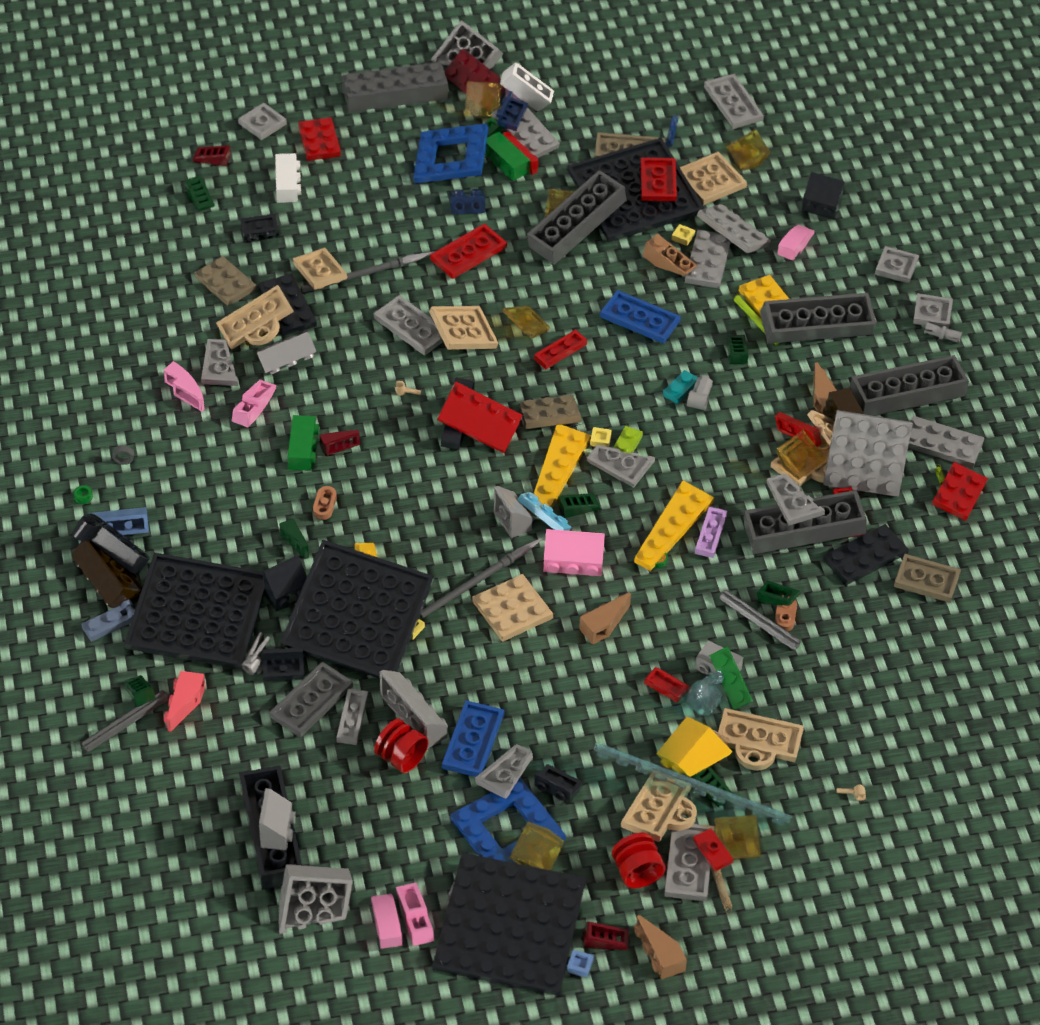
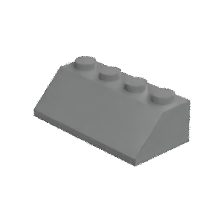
[380,670,448,749]

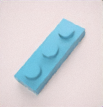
[517,492,571,531]

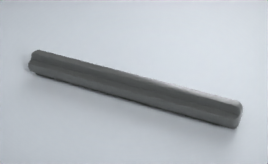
[720,590,801,650]
[82,690,169,752]

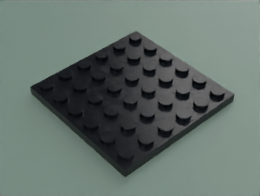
[567,137,705,242]
[280,540,434,679]
[124,552,265,670]
[432,853,586,996]

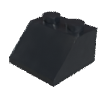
[802,172,845,220]
[263,555,307,612]

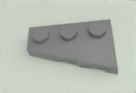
[201,339,238,386]
[587,445,655,488]
[767,473,825,526]
[475,744,533,799]

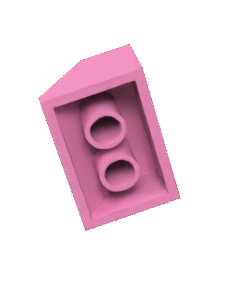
[543,529,605,576]

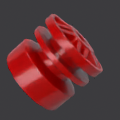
[374,719,429,773]
[612,833,665,889]

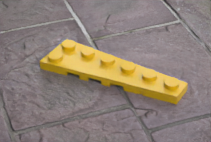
[529,425,591,513]
[634,481,715,571]

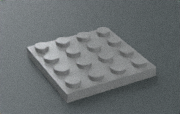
[823,410,913,497]

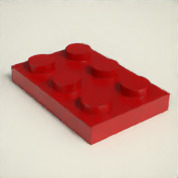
[298,117,341,161]
[641,158,677,201]
[932,462,988,521]

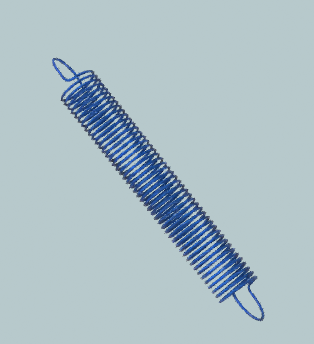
[666,114,678,148]

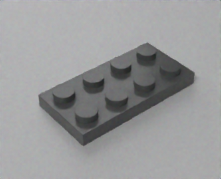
[269,662,353,738]

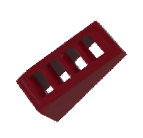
[193,145,231,166]
[319,430,360,456]
[582,921,629,950]

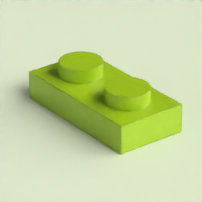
[613,426,643,454]

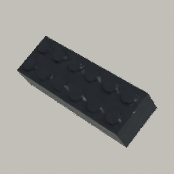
[239,765,302,890]

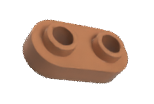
[313,486,337,520]
[775,596,797,631]

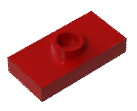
[644,667,689,703]
[693,828,734,872]

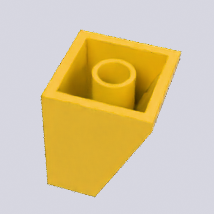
[656,716,732,777]

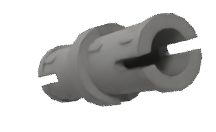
[924,322,962,343]

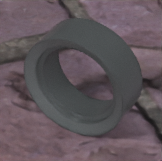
[112,445,134,465]

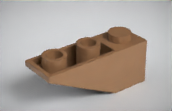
[643,234,697,276]
[813,362,837,417]
[579,592,631,645]
[634,915,687,979]

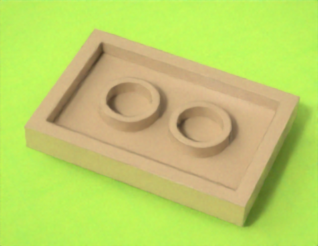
[293,248,347,290]

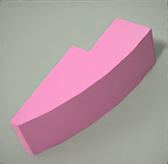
[777,225,815,261]
[164,361,204,412]
[232,380,276,427]
[396,882,434,946]
[371,894,402,949]

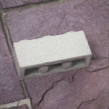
[500,62,554,112]
[275,153,301,203]

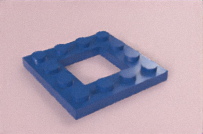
[413,123,488,183]
[450,778,566,864]

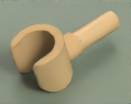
[395,381,421,396]
[837,785,866,801]

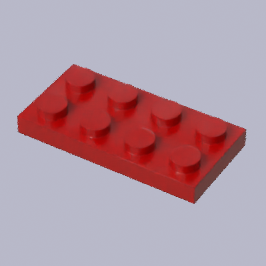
[430,223,507,279]

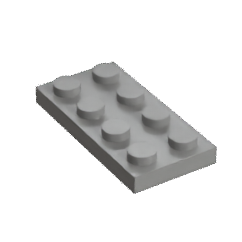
[704,74,764,129]
[492,99,560,158]
[697,204,771,253]
[685,229,731,289]
[373,295,444,356]
[908,416,984,468]
[664,824,714,902]

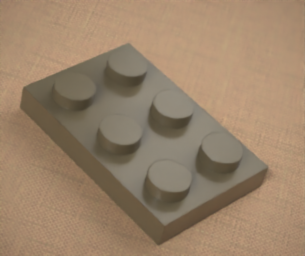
[195,256,256,306]
[519,395,581,429]
[894,554,961,603]

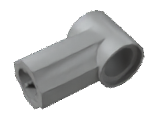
[687,375,713,411]

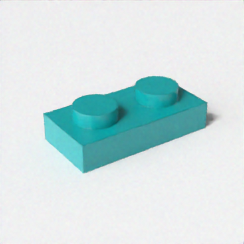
[663,370,698,404]

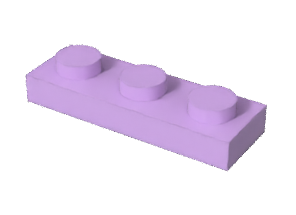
[695,507,728,558]

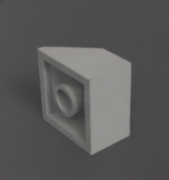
[494,486,533,538]
[259,788,296,850]

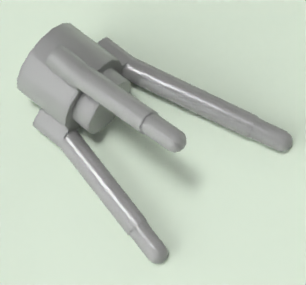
[242,632,270,675]

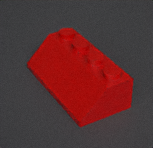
[437,382,522,453]

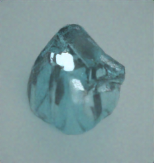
[686,670,724,716]

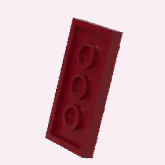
[444,49,507,111]

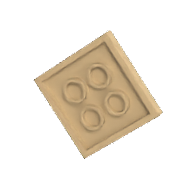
[680,152,747,205]
[429,306,498,350]
[472,574,553,642]

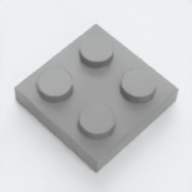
[238,103,287,140]
[875,246,919,284]
[913,293,953,328]

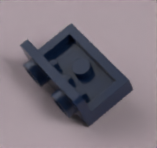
[496,91,528,131]
[449,189,486,214]

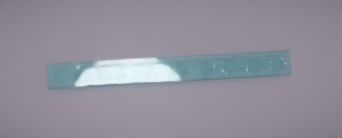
[593,742,792,826]

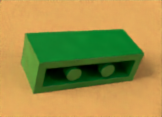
[485,132,530,181]
[287,415,319,471]

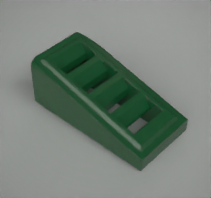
[185,176,215,212]
[727,335,748,364]
[558,493,600,518]
[279,518,309,559]
[757,581,801,606]
[123,675,156,707]
[690,766,734,808]

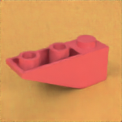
[164,671,205,732]

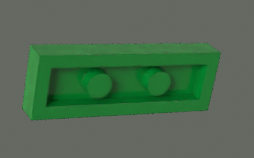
[709,647,753,710]

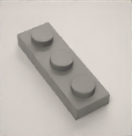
[337,689,368,745]

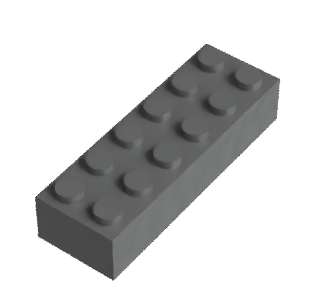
[342,62,448,112]
[527,170,626,265]
[760,293,876,344]
[850,355,969,416]
[744,490,867,554]

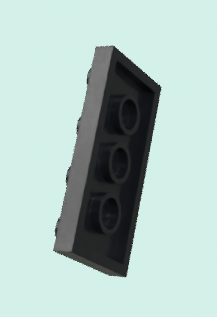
[258,274,317,336]
[823,524,909,586]

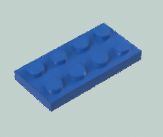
[600,290,681,344]
[442,700,504,777]

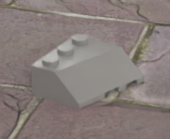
[431,20,503,69]
[257,329,316,375]
[279,865,353,934]

